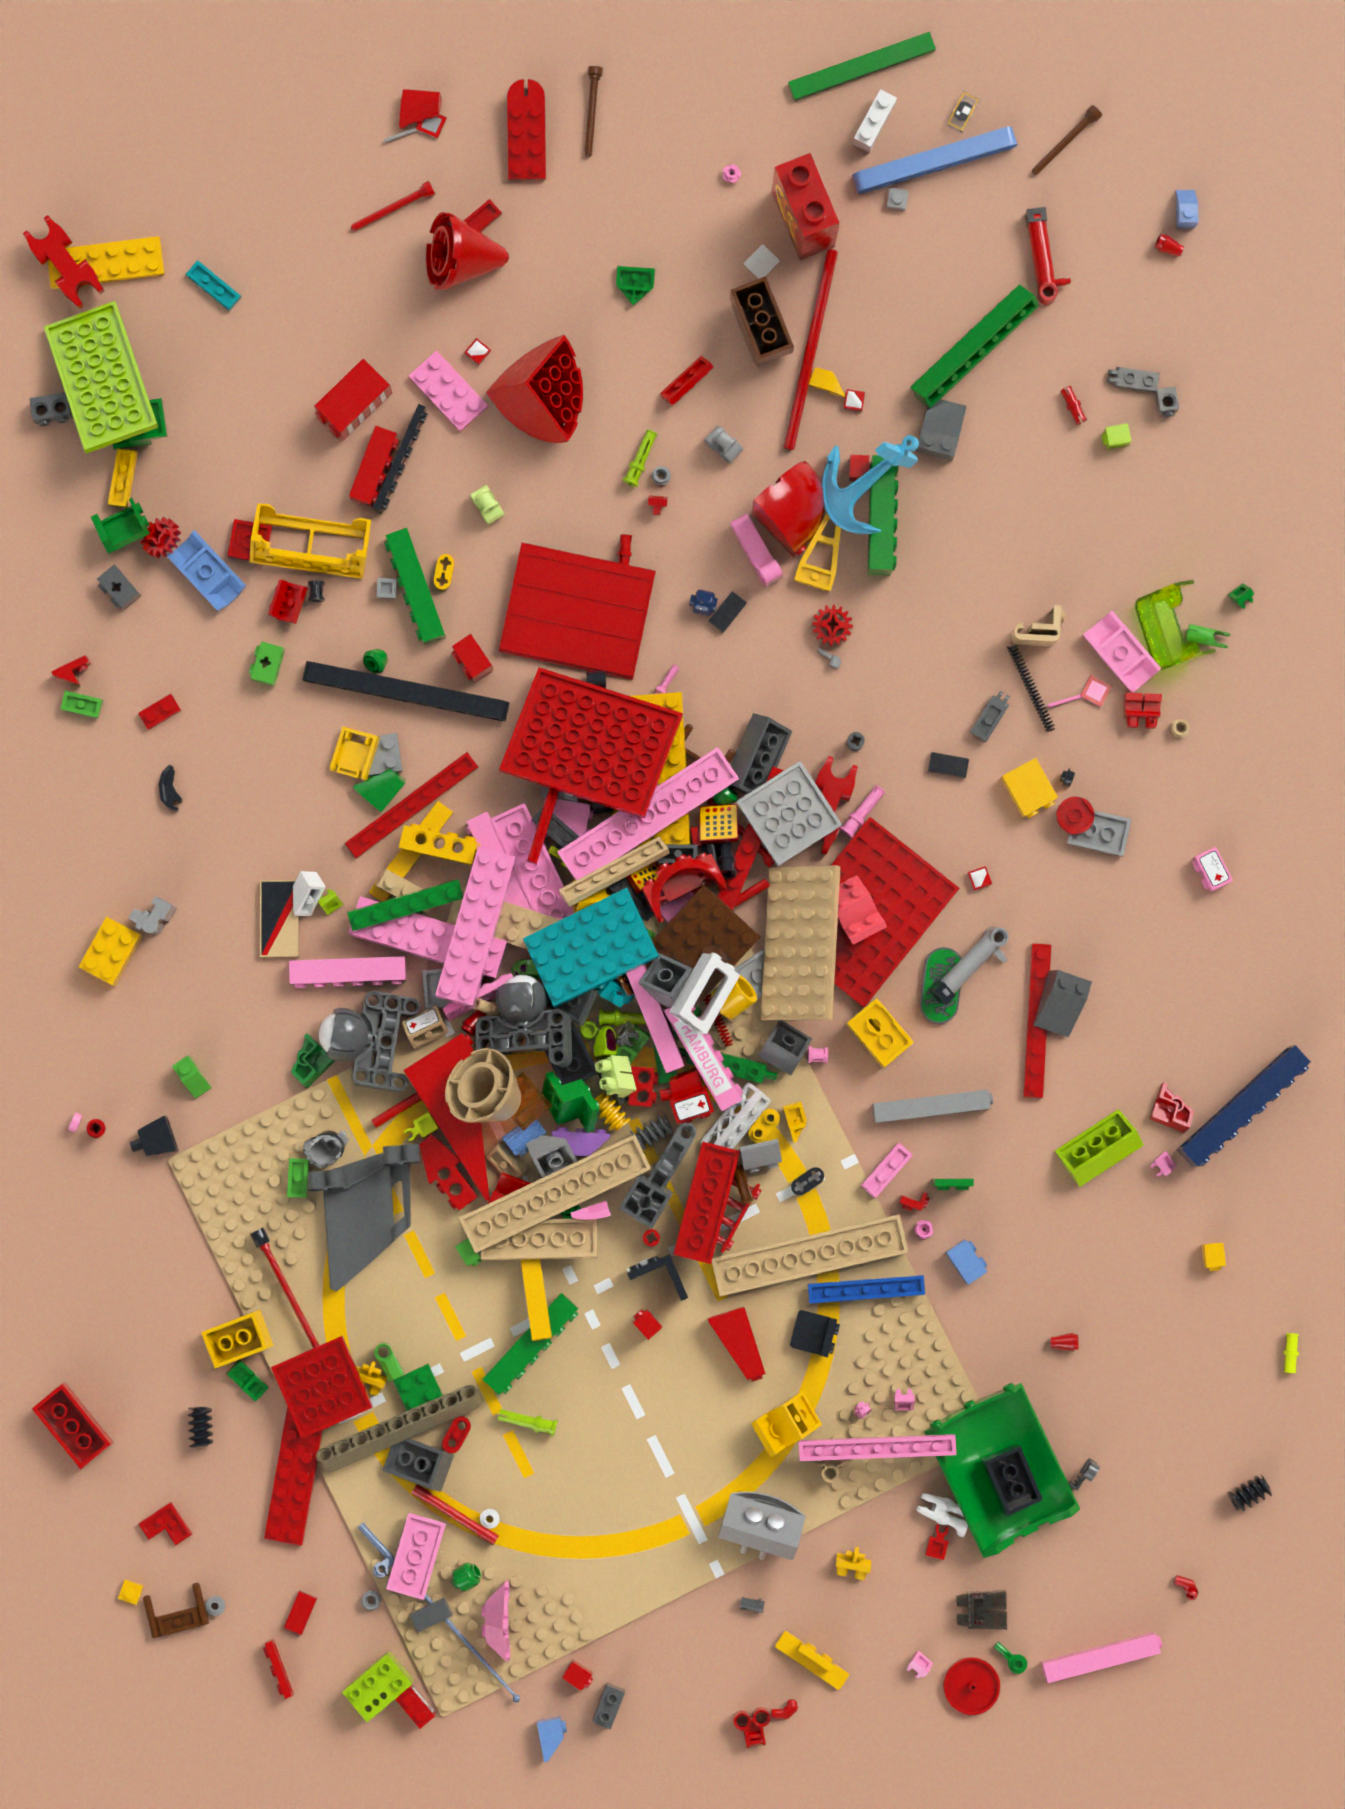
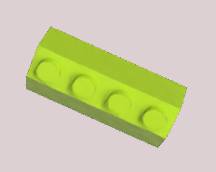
[1055,1109,1144,1187]

